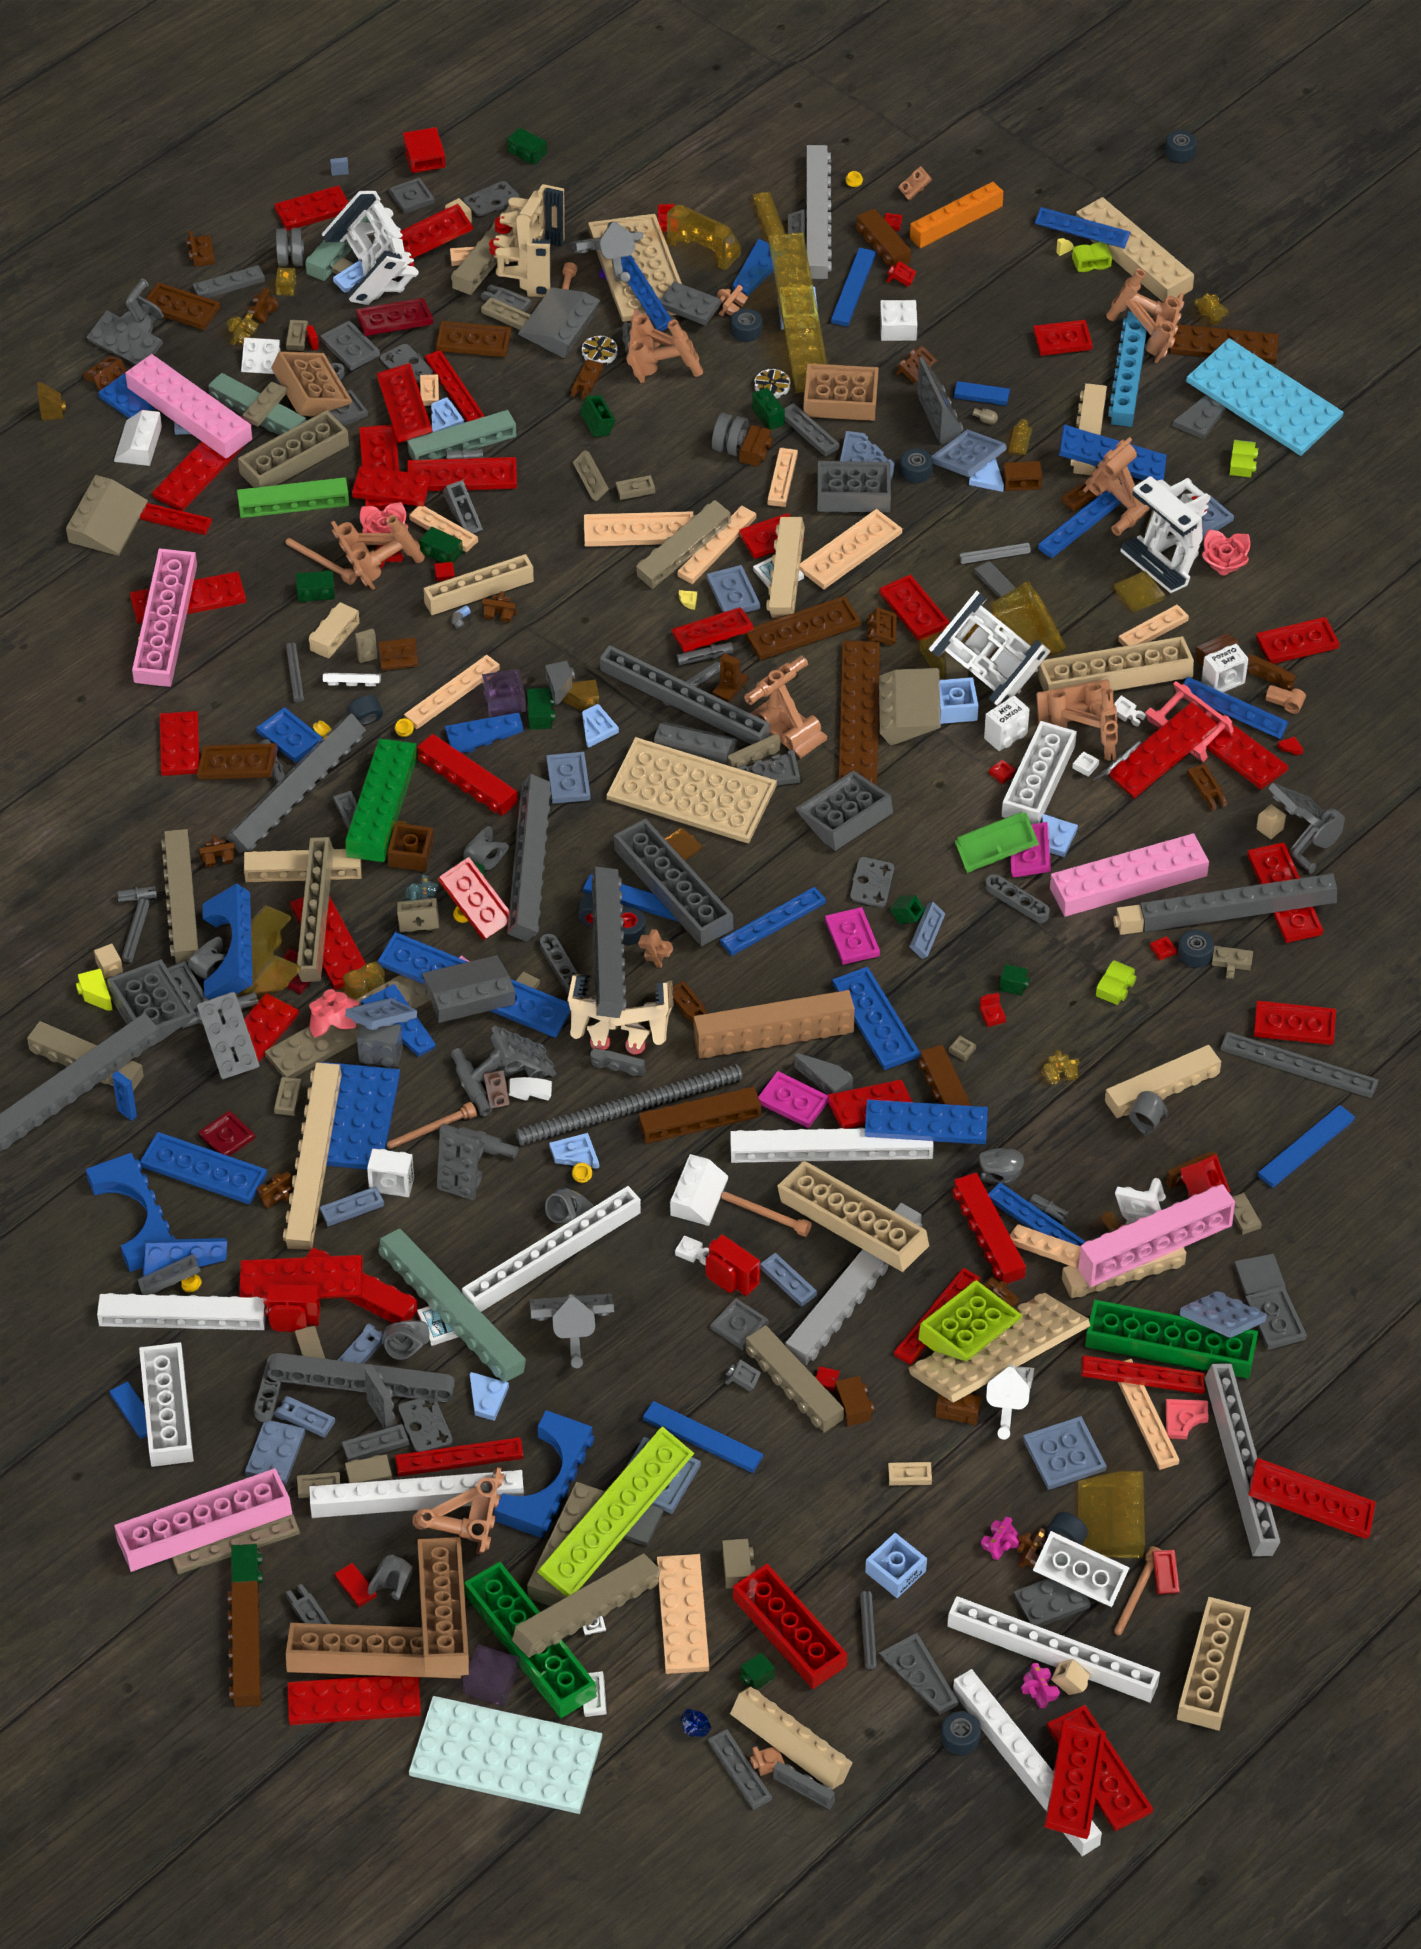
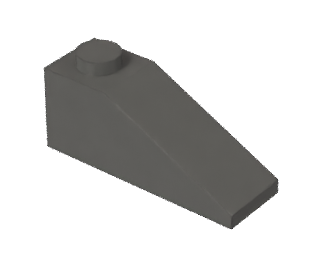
[443,480,483,534]
[794,1053,853,1095]

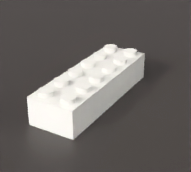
[1002,721,1077,824]
[139,1343,194,1467]

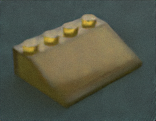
[1078,1471,1145,1558]

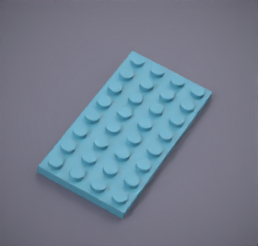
[1186,338,1343,456]

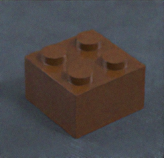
[387,823,434,872]

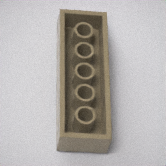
[238,410,349,488]
[527,1482,605,1606]

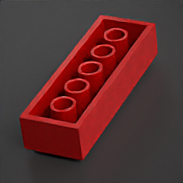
[733,1564,847,1690]

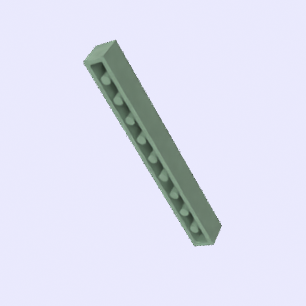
[379,1229,526,1383]

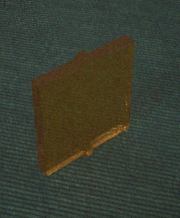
[665,828,703,861]

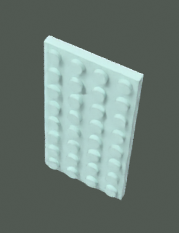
[409,1696,602,1814]

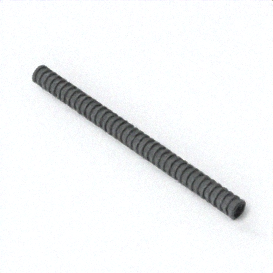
[515,1064,743,1146]

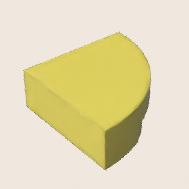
[1056,238,1074,256]
[679,590,697,610]

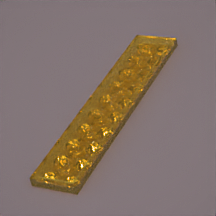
[768,233,827,393]

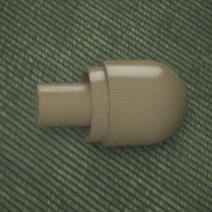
[973,408,998,425]

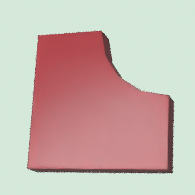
[1166,1399,1208,1439]

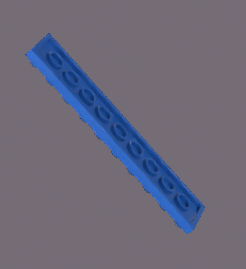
[378,932,572,1038]

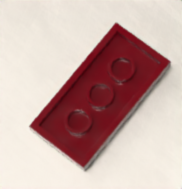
[356,298,433,336]

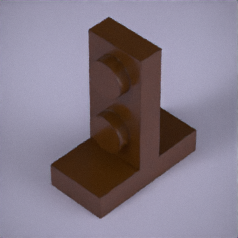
[712,653,748,703]

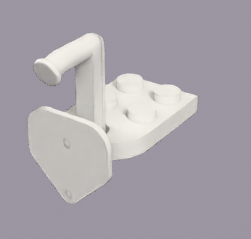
[1115,1178,1166,1225]
[987,1364,1034,1440]

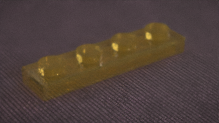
[753,192,787,246]

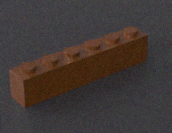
[639,1087,761,1144]
[228,1581,261,1707]

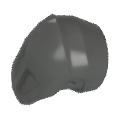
[463,826,509,870]
[188,937,226,979]
[1129,1091,1168,1136]
[979,1148,1024,1186]
[545,1188,594,1223]
[382,1320,430,1360]
[368,1554,413,1600]

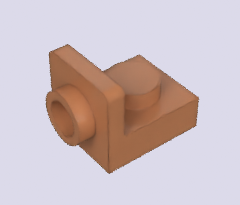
[750,1747,785,1776]

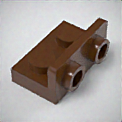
[186,231,215,267]
[895,346,937,383]
[82,356,127,391]
[866,607,896,646]
[378,637,418,670]

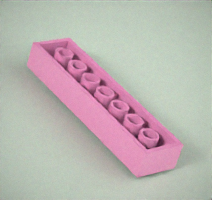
[125,354,252,458]
[132,548,197,687]
[1050,833,1209,917]
[1078,1184,1235,1288]
[114,1468,292,1572]

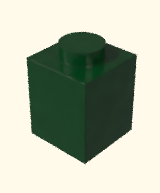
[890,895,925,924]
[1000,964,1030,996]
[740,1652,775,1690]

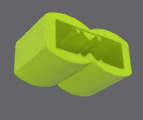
[1072,242,1112,272]
[1230,440,1259,477]
[1096,960,1136,1005]

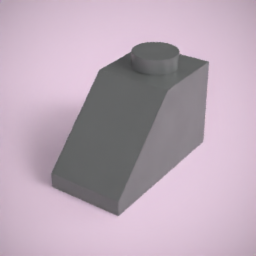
[545,661,575,705]

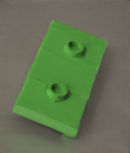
[955,812,1039,873]

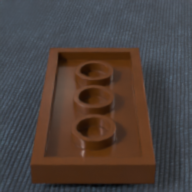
[146,282,221,330]
[436,321,512,357]
[197,743,278,780]

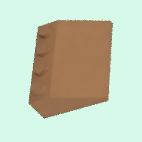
[271,352,352,416]
[804,363,879,421]

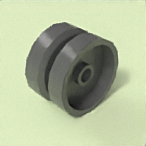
[276,228,304,267]
[712,412,748,456]

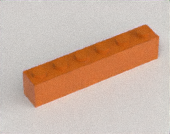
[910,182,1004,248]

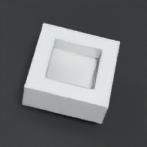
[1073,752,1099,777]

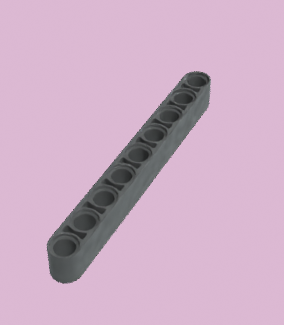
[268,1353,455,1402]

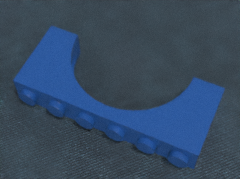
[202,884,252,1000]
[86,1153,175,1272]
[494,1410,595,1538]

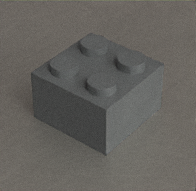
[357,1024,403,1068]

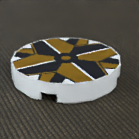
[582,336,617,364]
[755,369,790,399]

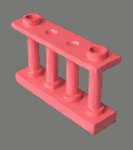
[1145,681,1233,762]

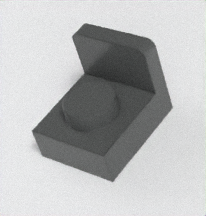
[724,1360,761,1391]

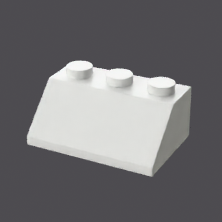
[114,410,162,466]
[670,1154,728,1226]

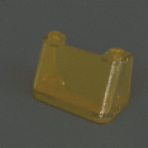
[667,205,741,270]
[991,581,1067,661]

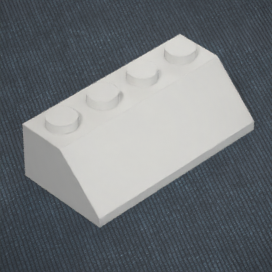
[1033,1531,1129,1607]

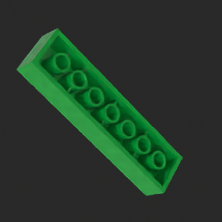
[346,738,417,862]
[1085,1300,1258,1379]
[464,1562,597,1719]

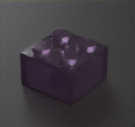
[482,669,526,717]
[463,1644,520,1706]

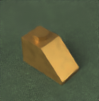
[37,382,66,420]
[562,680,599,711]

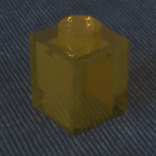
[275,268,296,296]

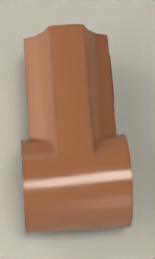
[1265,685,1306,714]

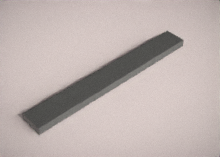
[1220,1031,1379,1098]

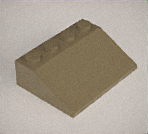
[66,475,148,556]
[879,668,941,746]

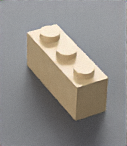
[309,602,359,659]

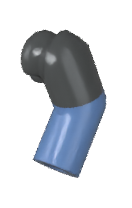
[451,606,471,629]

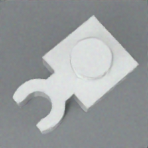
[1115,696,1146,727]
[675,1236,709,1265]

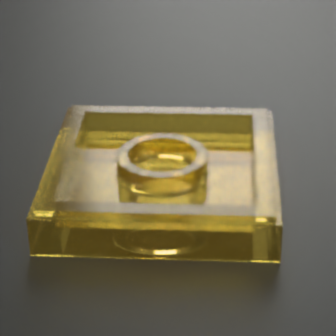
[1114,571,1165,612]

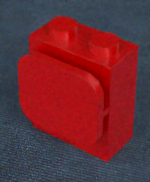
[403,127,446,173]
[705,1234,760,1297]
[263,1284,321,1332]

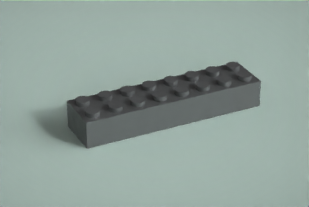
[614,819,733,946]

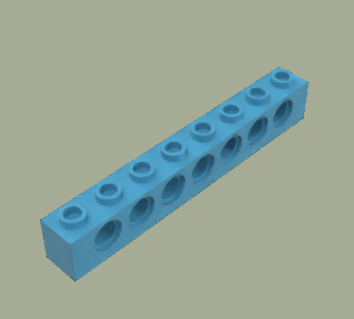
[1108,311,1147,427]

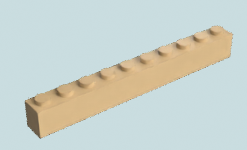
[283,1063,342,1251]

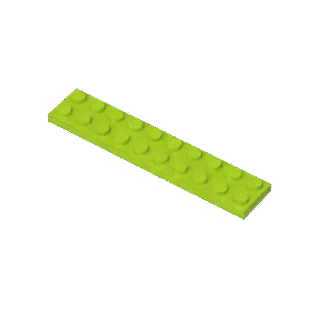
[537,1427,694,1597]

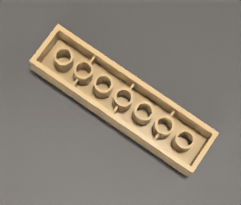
[1076,197,1194,302]
[1038,636,1194,691]
[777,1161,929,1272]

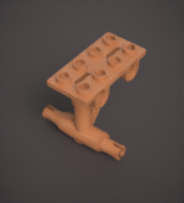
[1106,268,1184,363]
[627,309,703,383]
[1083,437,1151,536]
[331,515,425,590]
[744,656,827,758]
[1036,679,1118,761]
[412,1467,504,1555]

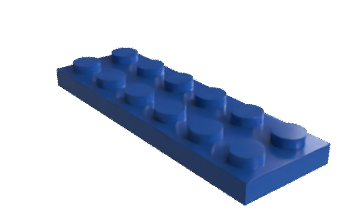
[1059,425,1166,481]
[832,967,920,1070]
[865,1100,988,1144]
[140,1132,267,1205]

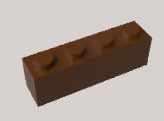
[856,208,911,267]
[918,1045,971,1106]

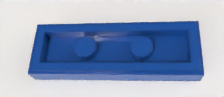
[954,381,1010,406]
[112,1070,137,1121]
[109,1381,148,1439]

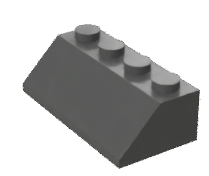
[654,722,738,765]

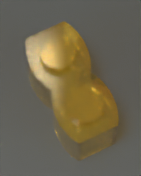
[343,962,385,1000]

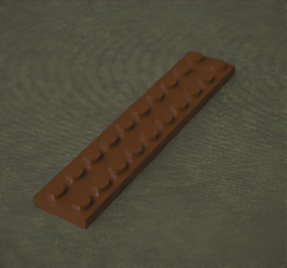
[839,641,880,786]

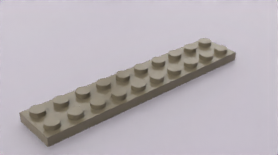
[265,975,430,1078]

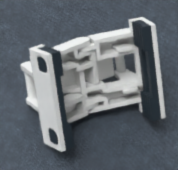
[322,191,418,305]
[1121,476,1211,593]
[929,591,1050,706]

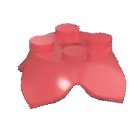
[360,502,408,533]
[1202,529,1250,575]
[309,989,359,1038]

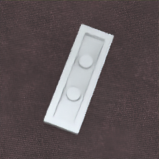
[323,673,381,686]

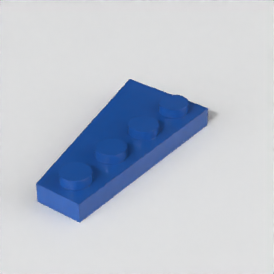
[732,239,787,297]
[445,713,523,753]
[360,984,436,1057]
[142,1238,227,1277]

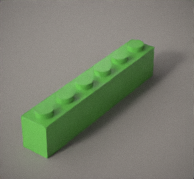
[237,477,349,518]

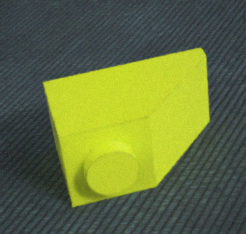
[76,969,112,1011]

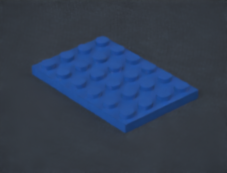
[321,1062,400,1170]

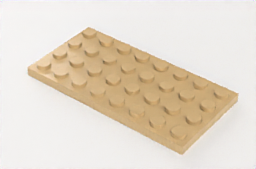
[588,214,682,322]
[607,737,777,844]
[909,1293,1090,1402]

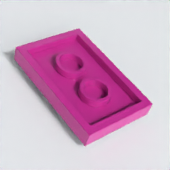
[1011,822,1051,878]
[825,907,880,965]
[758,1071,828,1129]

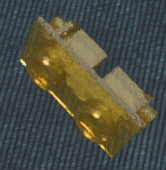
[1009,419,1032,455]

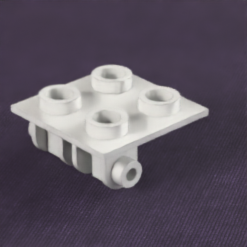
[241,338,280,374]

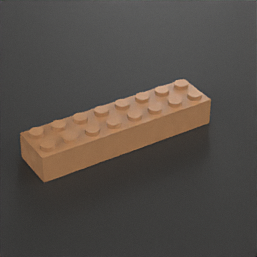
[694,990,855,1059]
[418,1537,469,1677]
[286,1623,461,1678]

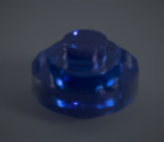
[680,1709,711,1737]

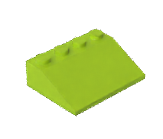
[918,1280,1022,1362]

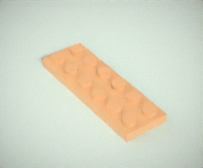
[800,509,902,589]
[584,512,693,546]
[657,1554,709,1674]

